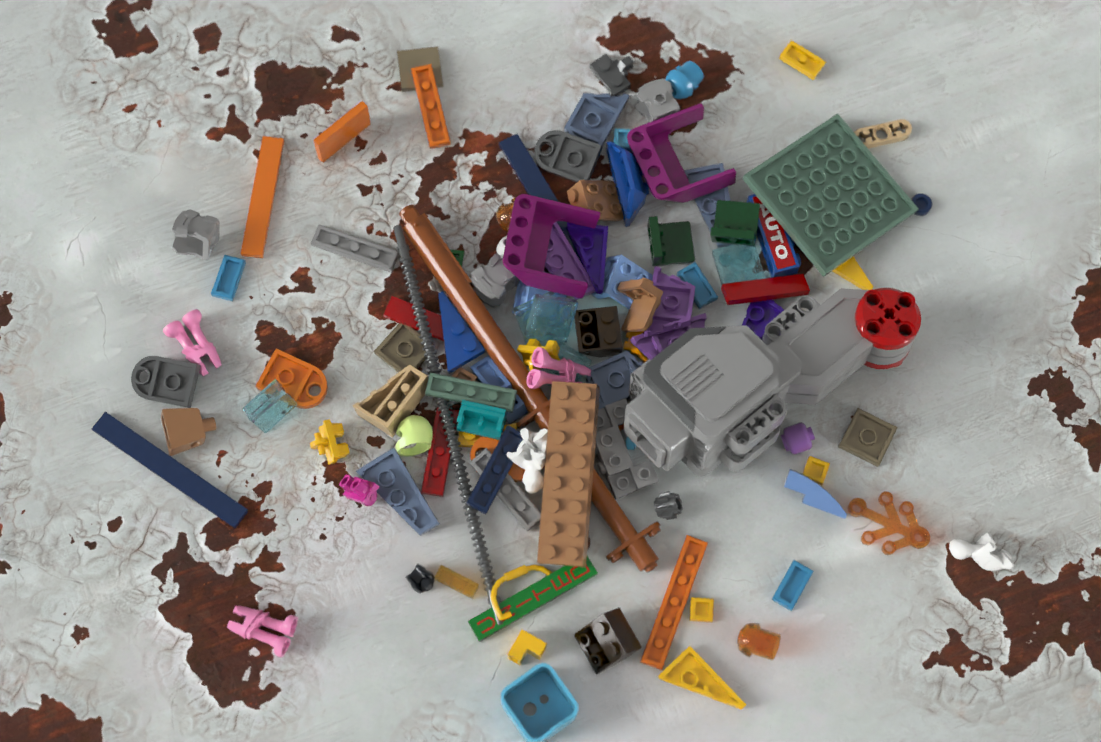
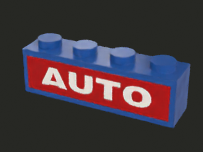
[747,194,801,278]

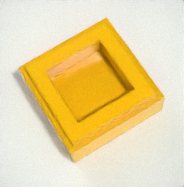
[802,456,830,485]
[689,597,714,623]

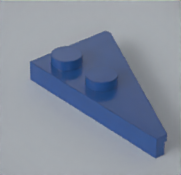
[438,291,485,374]

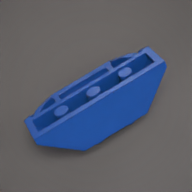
[606,141,649,227]

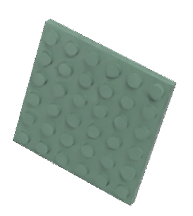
[742,113,918,277]

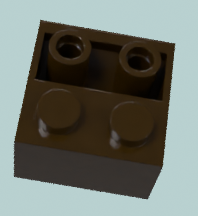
[573,306,623,358]
[574,607,642,675]

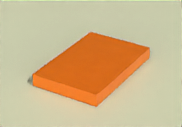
[314,101,371,163]

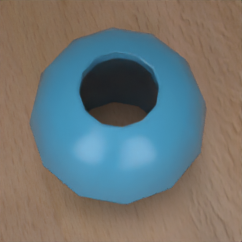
[665,61,704,99]

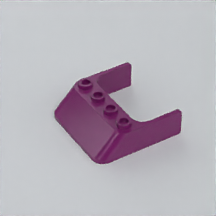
[627,103,736,203]
[503,194,600,299]

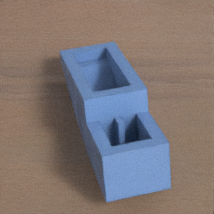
[470,356,528,424]
[784,469,847,519]

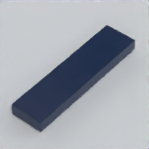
[466,425,523,515]

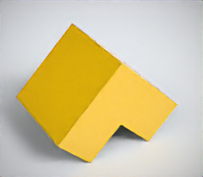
[507,629,547,665]

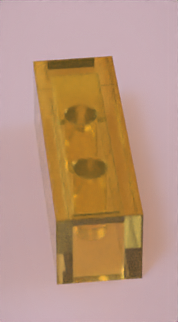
[434,565,479,599]

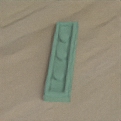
[425,372,517,413]

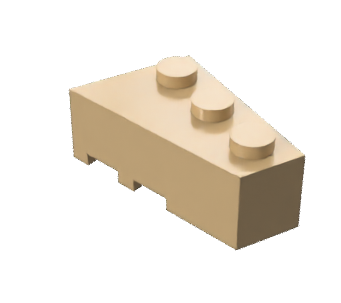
[353,365,429,438]

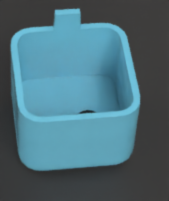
[501,663,578,742]

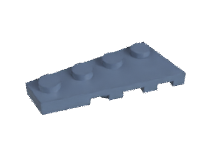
[684,163,736,248]
[356,448,440,536]

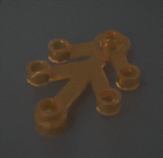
[848,491,930,555]

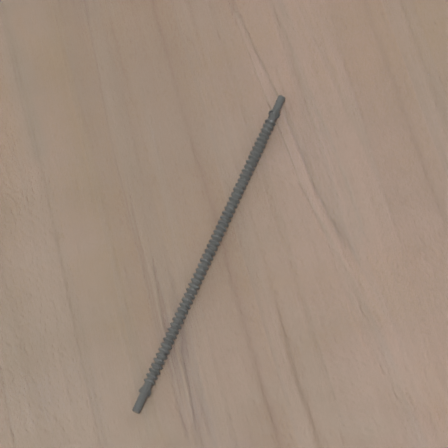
[393,225,503,625]

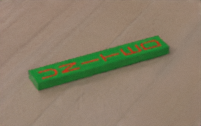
[468,556,598,642]

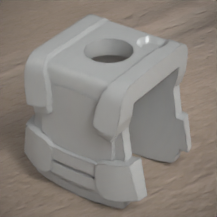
[635,79,680,123]
[172,209,220,260]
[471,253,520,307]

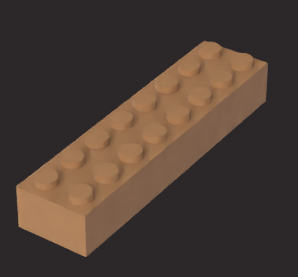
[537,381,600,567]

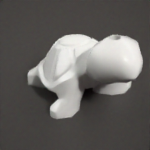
[507,428,548,494]
[949,532,1015,571]

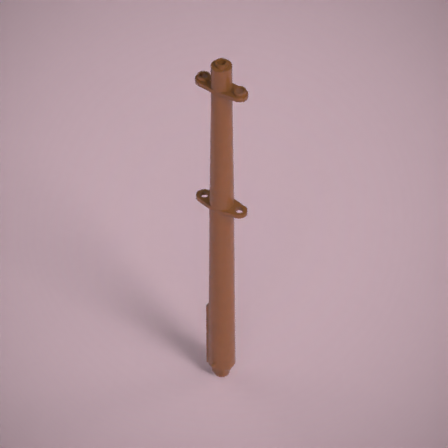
[399,204,661,573]

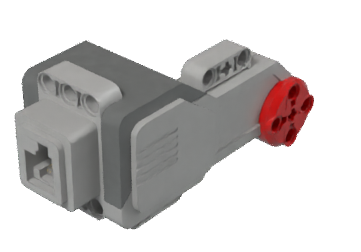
[624,288,921,476]

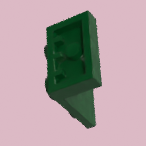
[710,200,760,246]
[647,216,695,266]

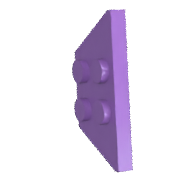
[644,266,695,337]
[630,313,707,360]

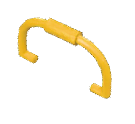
[491,565,561,621]

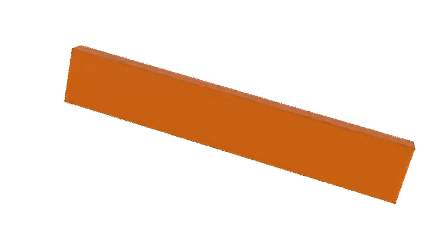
[241,136,285,259]
[640,535,708,671]

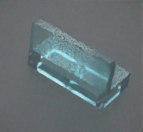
[243,379,298,433]

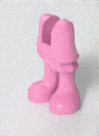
[163,309,222,376]
[527,347,591,389]
[227,606,298,658]

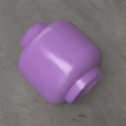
[781,422,815,454]

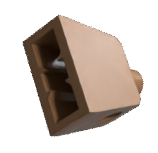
[161,408,216,456]

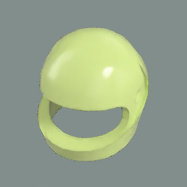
[395,415,433,456]

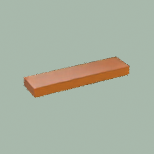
[411,64,451,149]

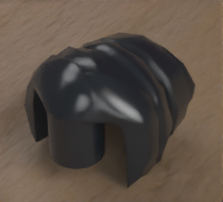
[406,563,435,593]

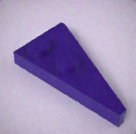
[566,222,608,294]
[742,300,784,340]

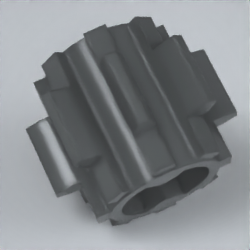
[654,491,683,520]

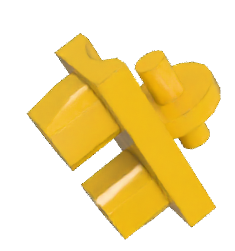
[517,339,560,371]
[310,419,350,465]

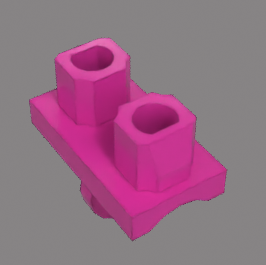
[339,474,379,506]

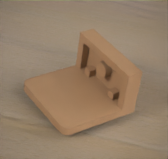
[567,180,624,221]
[617,278,664,333]

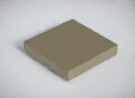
[397,46,443,92]
[374,323,436,373]
[838,408,898,467]

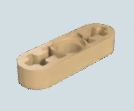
[854,119,912,149]

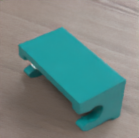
[457,400,507,440]

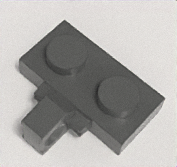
[589,54,634,96]

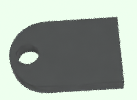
[534,130,603,183]
[131,356,201,408]

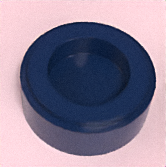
[912,193,932,216]

